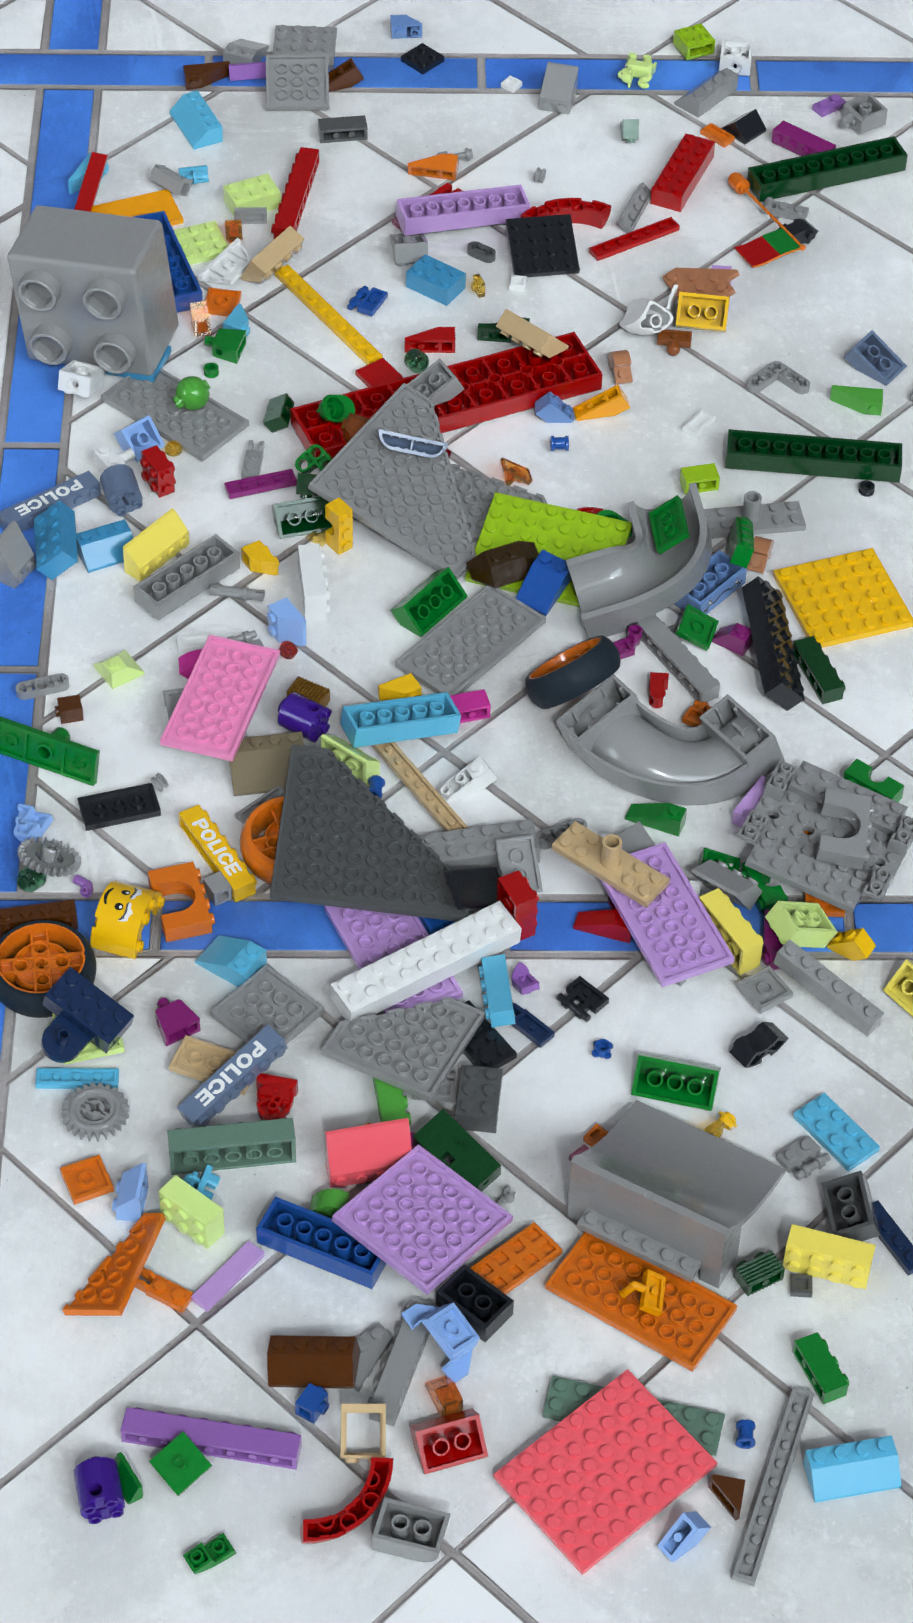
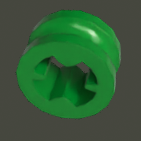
[203,363,219,378]

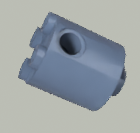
[100,464,143,517]

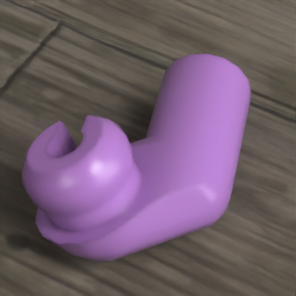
[73,874,93,898]

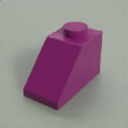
[712,623,753,656]

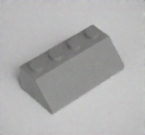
[674,68,739,118]

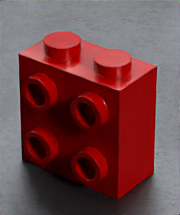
[140,445,176,498]

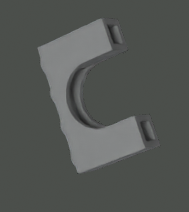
[816,788,874,870]

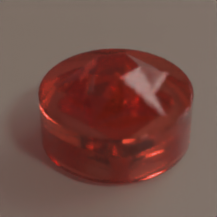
[278,641,298,659]

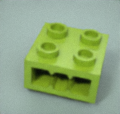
[673,23,715,60]

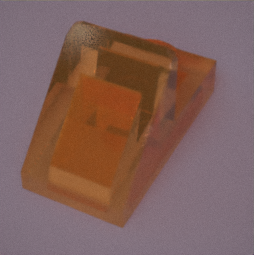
[189,301,212,337]
[500,457,533,486]

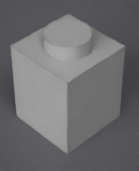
[203,871,232,906]

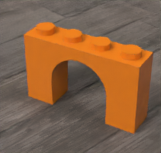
[147,862,215,943]

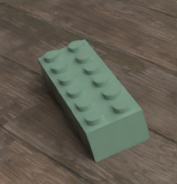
[167,1118,296,1175]

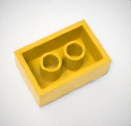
[676,292,730,333]

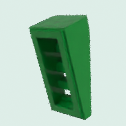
[698,847,740,871]

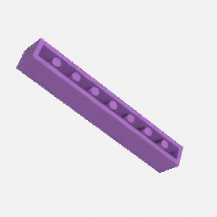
[120,1407,302,1470]

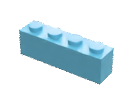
[478,954,516,1028]

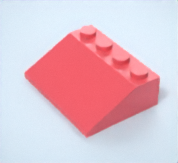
[325,1118,412,1188]

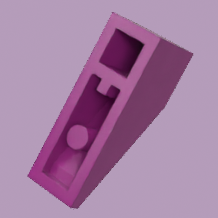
[761,909,784,970]

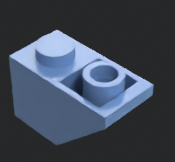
[390,14,422,39]
[535,392,574,423]

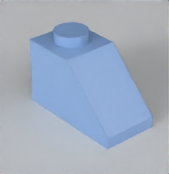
[657,1511,711,1562]

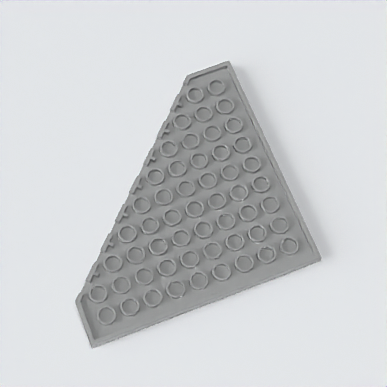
[308,383,476,580]

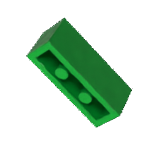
[793,1332,849,1404]

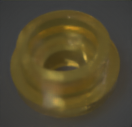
[165,441,182,457]

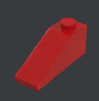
[405,327,455,353]
[573,909,632,943]

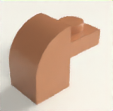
[608,350,633,385]
[747,536,774,574]

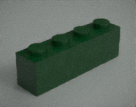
[793,636,845,705]

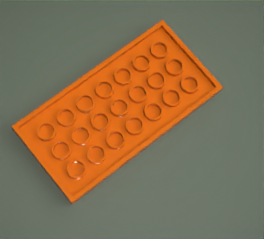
[545,1232,738,1372]

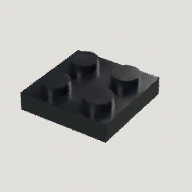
[401,43,444,74]

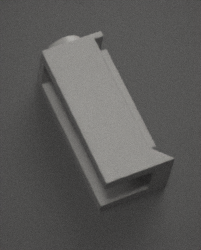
[149,164,193,196]

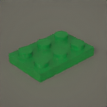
[648,495,690,555]

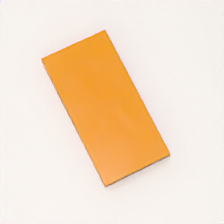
[92,189,184,226]

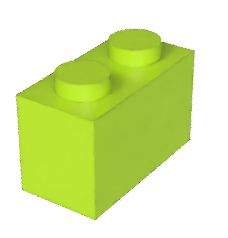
[679,463,720,495]

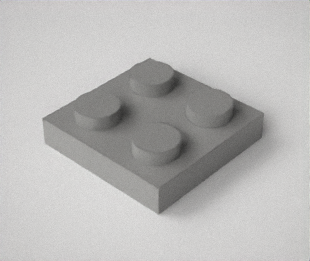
[737,965,793,1014]

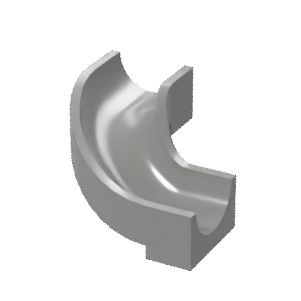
[566,482,712,639]
[556,674,785,805]

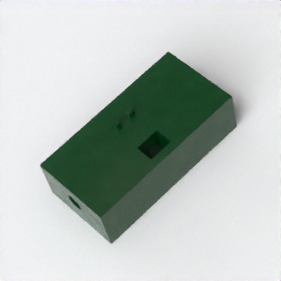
[413,1109,501,1192]

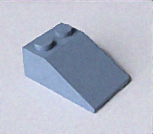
[844,330,907,386]

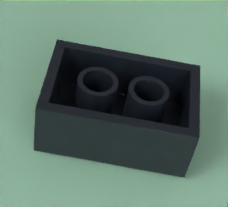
[436,1264,514,1342]

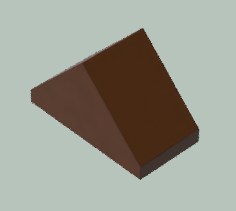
[709,1474,745,1521]

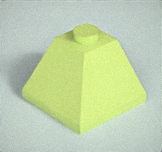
[93,650,144,689]

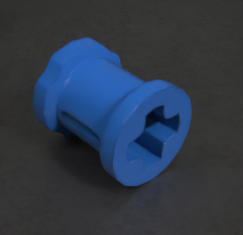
[550,436,569,451]
[368,775,385,799]
[736,1419,756,1449]

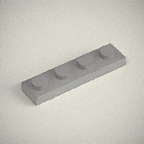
[618,182,651,233]

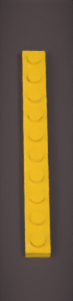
[274,264,383,365]

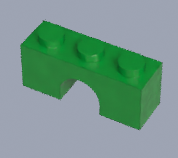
[843,759,904,802]
[740,862,788,915]

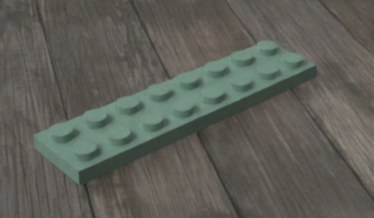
[543,1376,725,1456]

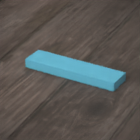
[35,1068,119,1089]

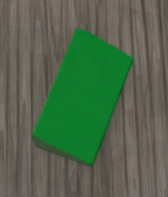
[114,1452,143,1504]

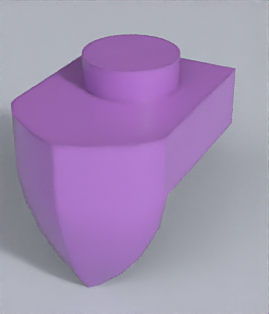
[511,962,540,995]

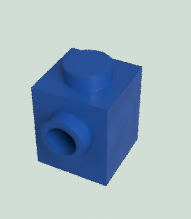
[295,1383,330,1424]

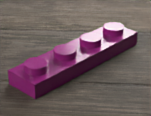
[224,469,297,499]

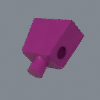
[155,998,201,1047]

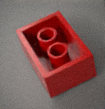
[497,870,539,941]

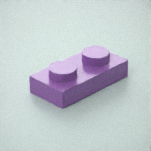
[812,94,846,117]

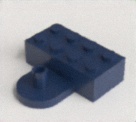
[41,967,134,1063]

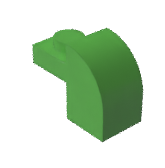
[309,1189,350,1219]

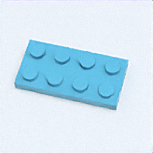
[793,1092,880,1172]

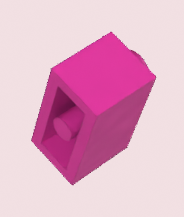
[450,689,491,723]

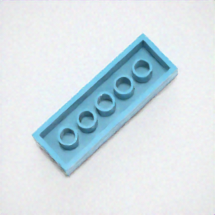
[340,692,461,748]

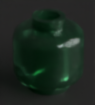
[404,348,429,373]
[17,867,46,893]

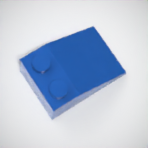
[516,549,572,616]

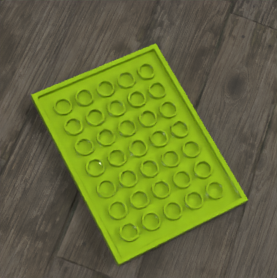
[465,492,632,607]

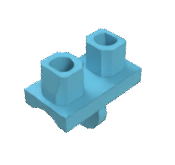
[178,165,209,184]
[183,1165,220,1200]

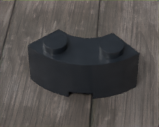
[777,219,818,244]
[729,1022,789,1068]

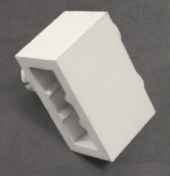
[93,443,135,474]

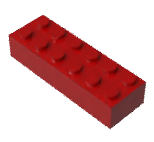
[650,133,715,212]

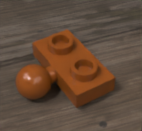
[657,329,692,356]

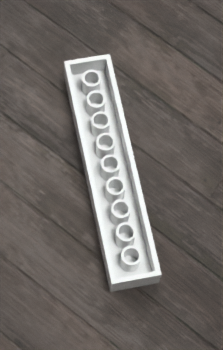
[330,901,522,1022]

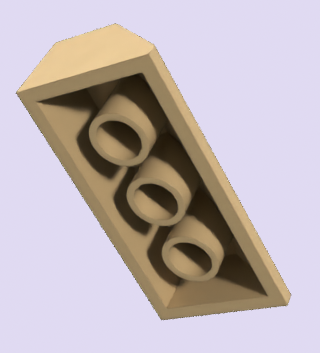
[241,226,304,283]
[496,309,569,358]

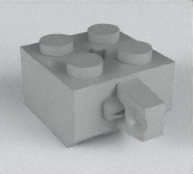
[840,93,888,134]

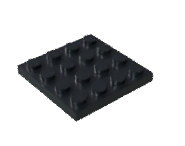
[505,214,580,277]

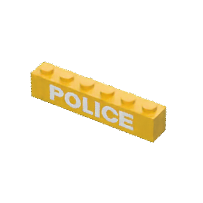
[178,804,257,903]

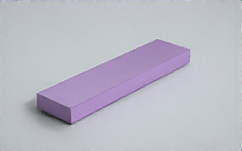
[191,1241,265,1312]

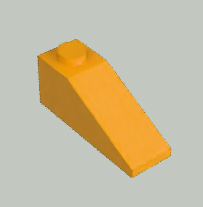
[573,384,630,421]

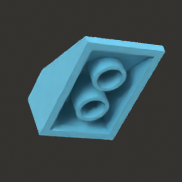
[195,935,267,987]

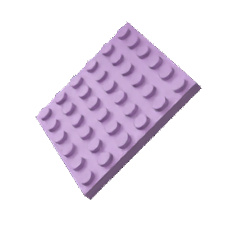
[332,1144,513,1295]

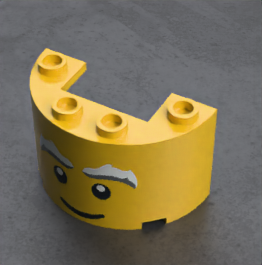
[90,880,165,959]

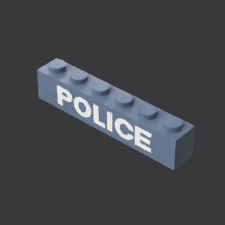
[0,471,101,532]
[177,1024,288,1128]

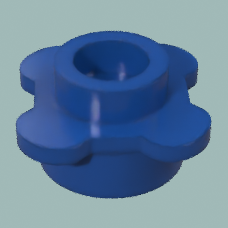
[592,1039,613,1059]

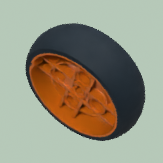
[525,635,621,709]
[0,920,96,1018]

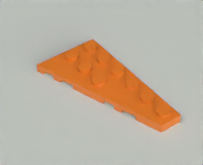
[62,1213,166,1316]

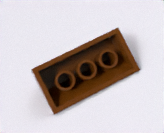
[267,1335,361,1389]

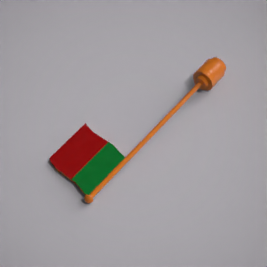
[728,172,806,268]

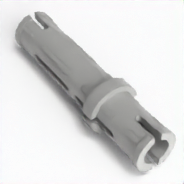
[209,584,265,601]

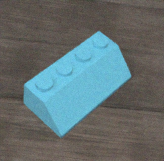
[169,90,223,150]
[803,1435,902,1503]

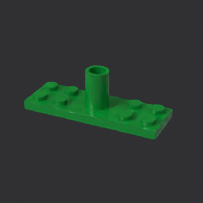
[0,716,100,786]

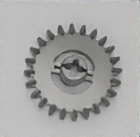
[17,836,81,877]
[61,1083,130,1142]

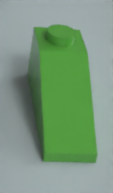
[830,385,883,416]

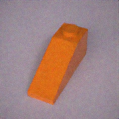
[408,153,459,180]

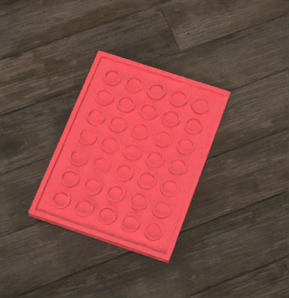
[493,1369,717,1575]

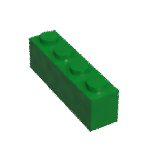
[729,516,754,568]

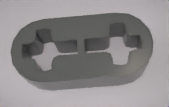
[467,241,496,263]

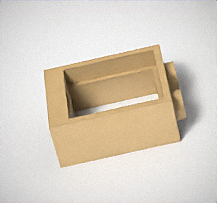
[341,1404,386,1463]

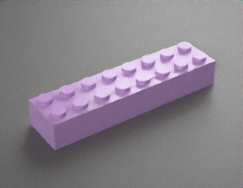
[395,184,531,236]

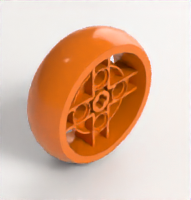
[240,796,284,885]

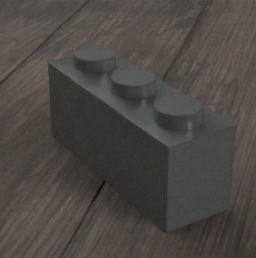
[318,115,368,143]

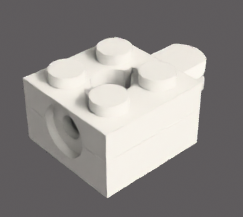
[719,36,753,76]
[58,360,105,398]

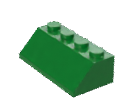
[391,567,468,637]
[631,1052,721,1111]

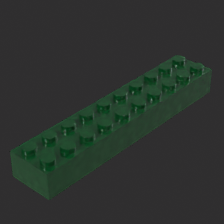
[747,136,908,202]
[725,429,902,483]

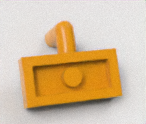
[619,1269,666,1317]

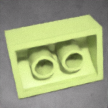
[321,734,380,786]

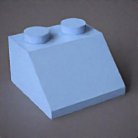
[113,415,165,462]
[267,597,306,646]
[112,1163,149,1222]

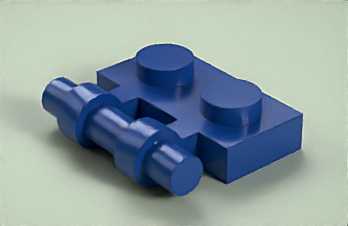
[347,286,388,316]

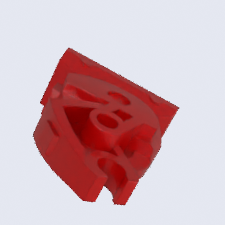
[256,1073,298,1120]

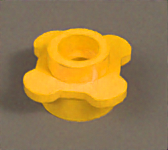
[717,1111,737,1130]

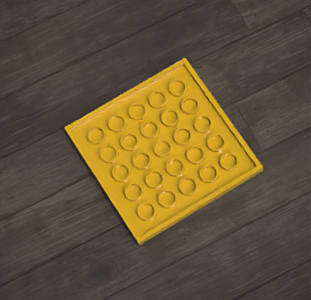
[773,548,913,648]

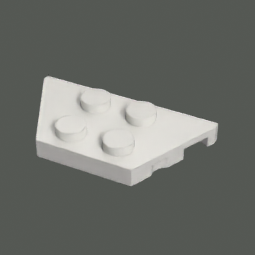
[196,238,252,285]

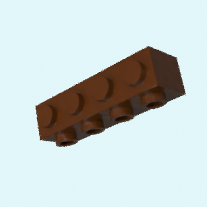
[0,899,78,938]

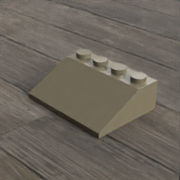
[228,731,304,796]

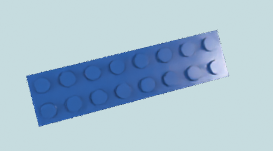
[133,211,203,313]

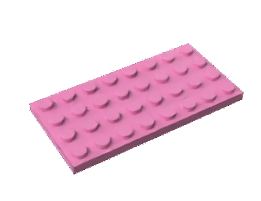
[160,635,280,762]

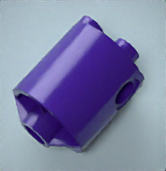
[278,692,332,743]
[73,1456,125,1524]

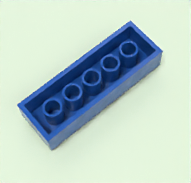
[256,1196,386,1289]

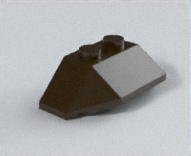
[466,541,539,589]

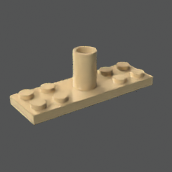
[551,821,670,908]

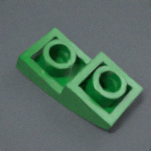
[183,1533,236,1575]

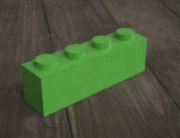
[372,1077,411,1125]

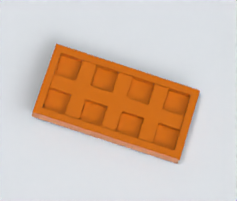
[470,1222,562,1294]

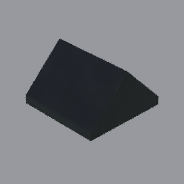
[722,109,766,145]

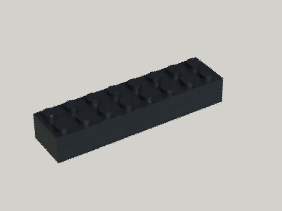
[742,576,805,711]

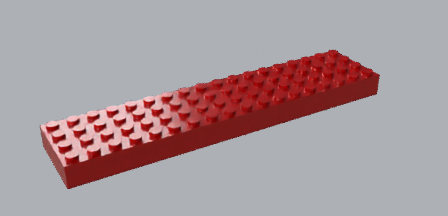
[290,332,603,468]

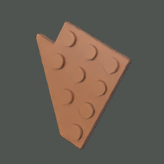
[662,268,740,299]

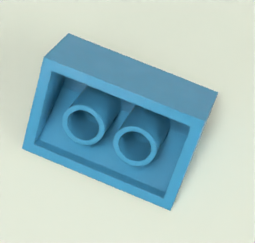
[76,519,133,573]

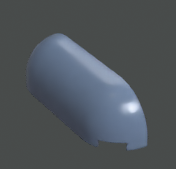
[379,429,448,458]

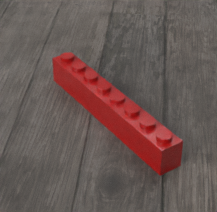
[271,147,320,239]

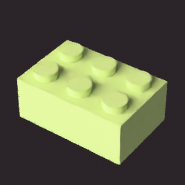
[223,173,281,216]
[765,901,837,948]
[159,1175,225,1249]

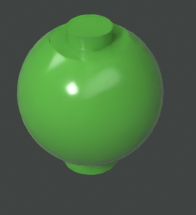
[172,376,210,411]

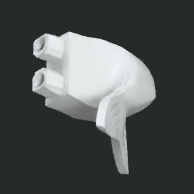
[619,284,678,335]

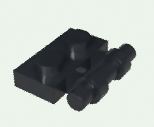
[556,976,609,1022]

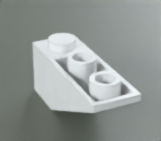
[436,756,498,803]

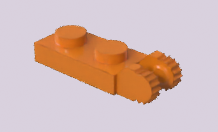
[135,1268,194,1313]

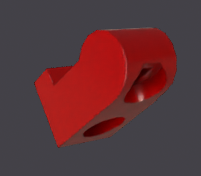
[649,672,669,708]

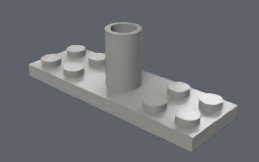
[704,491,806,539]

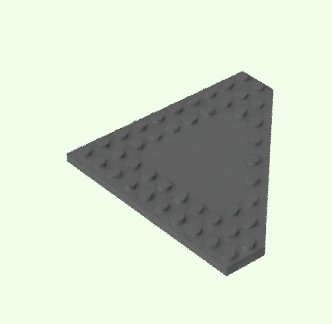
[270,745,468,921]

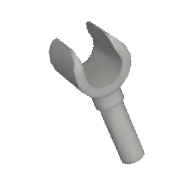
[496,1186,516,1206]

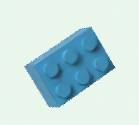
[406,254,466,306]

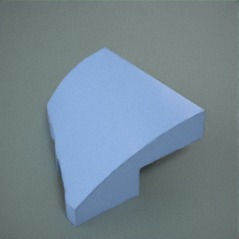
[13,804,54,843]

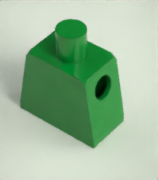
[204,328,246,364]

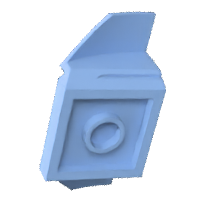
[401,1302,480,1384]

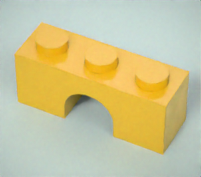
[325,497,353,555]

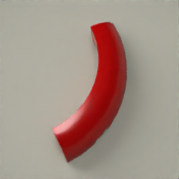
[521,198,611,229]
[300,1457,394,1544]

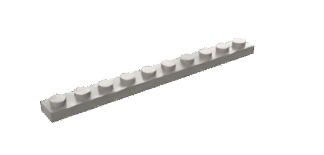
[732,1387,814,1586]

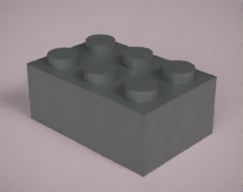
[455,1065,503,1133]
[821,1171,881,1241]

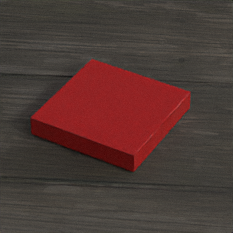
[355,358,403,387]

